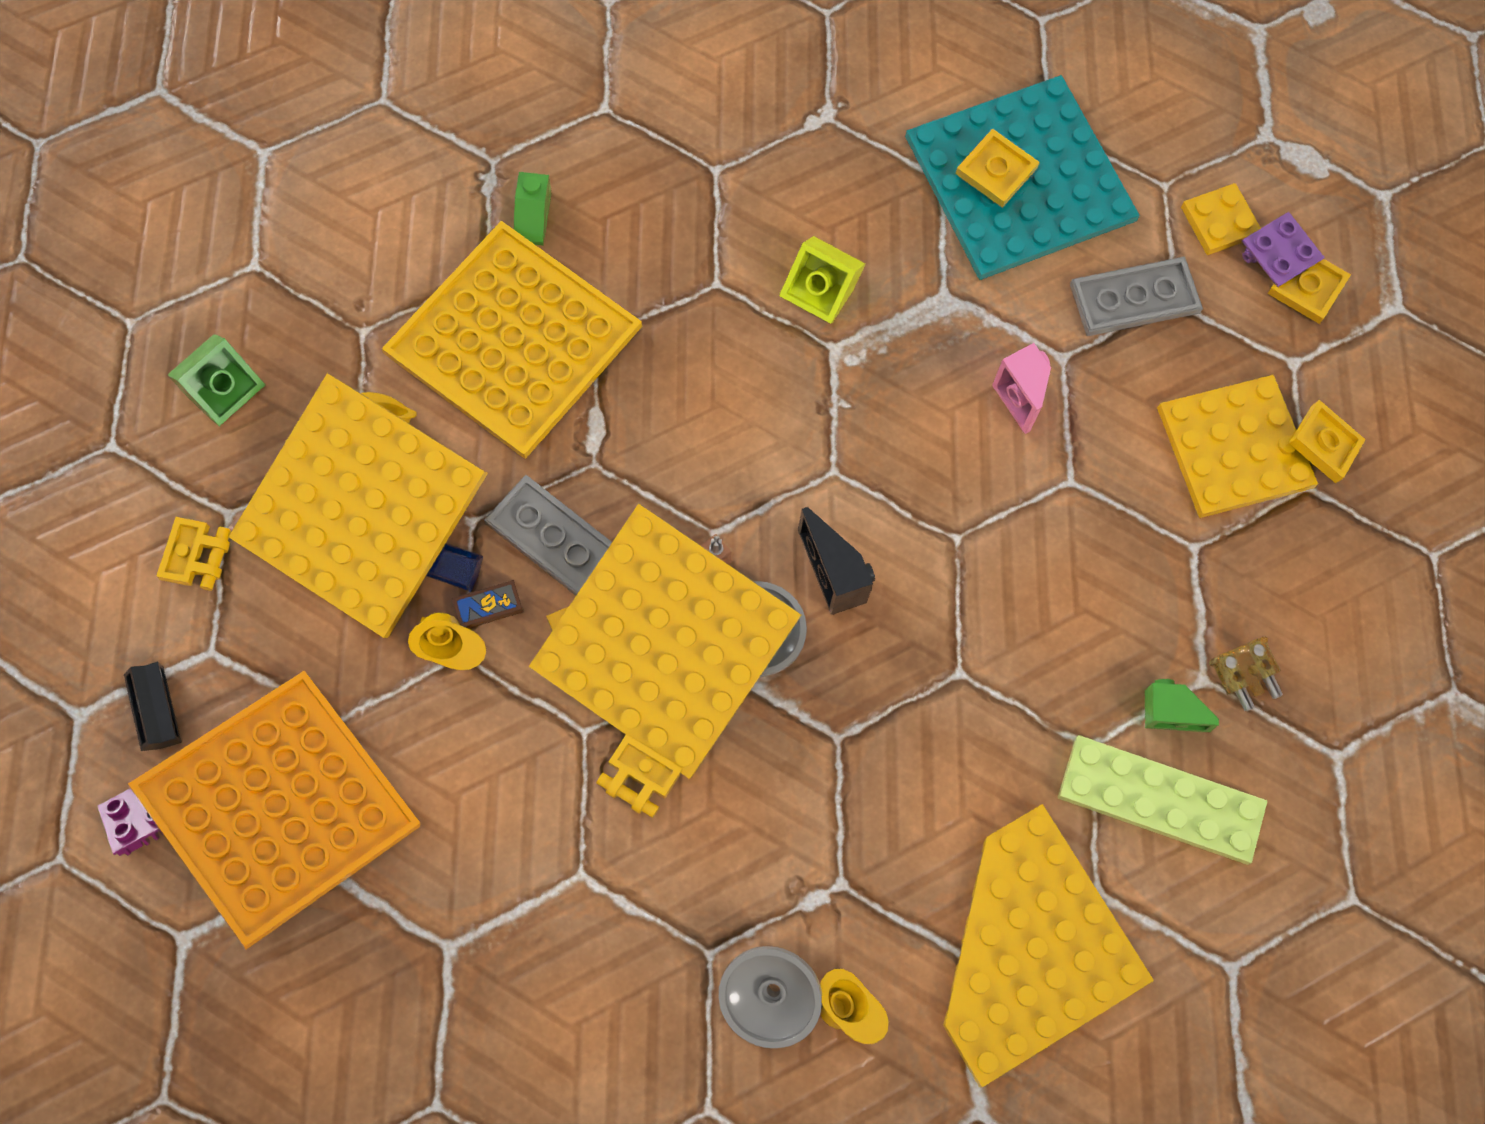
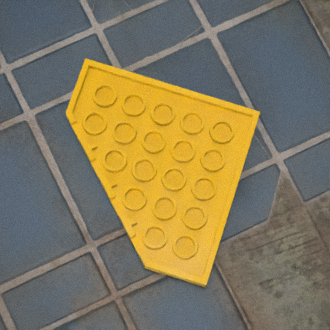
[943,804,1154,1088]

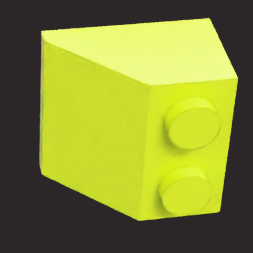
[779,236,865,324]

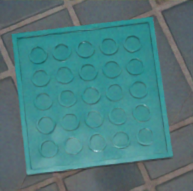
[905,75,1140,280]

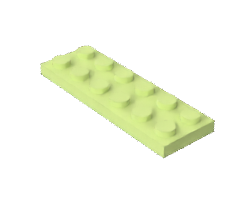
[1058,735,1267,865]

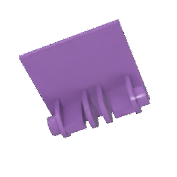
[1242,212,1325,287]

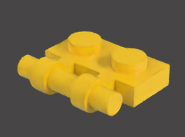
[157,517,231,591]
[596,734,682,818]

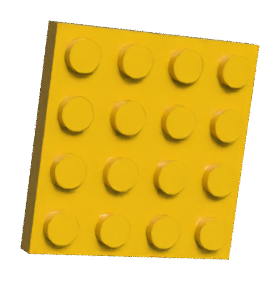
[1157,375,1318,518]

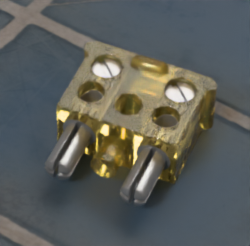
[1209,636,1283,711]

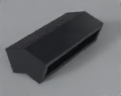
[124,662,182,751]

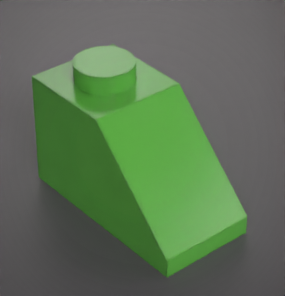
[514,172,552,246]
[1145,679,1219,732]

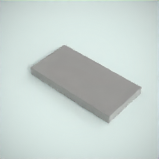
[1070,257,1203,336]
[484,475,612,595]

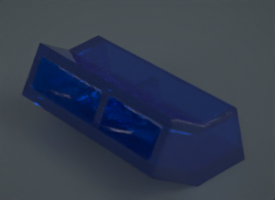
[426,543,483,592]

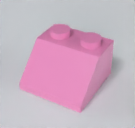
[992,343,1051,434]

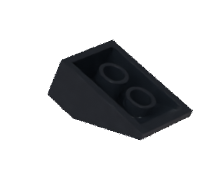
[798,507,875,615]

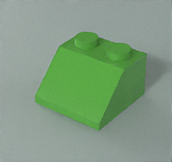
[168,334,265,426]

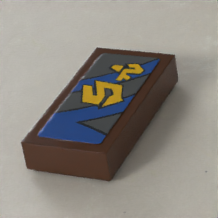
[452,580,523,629]

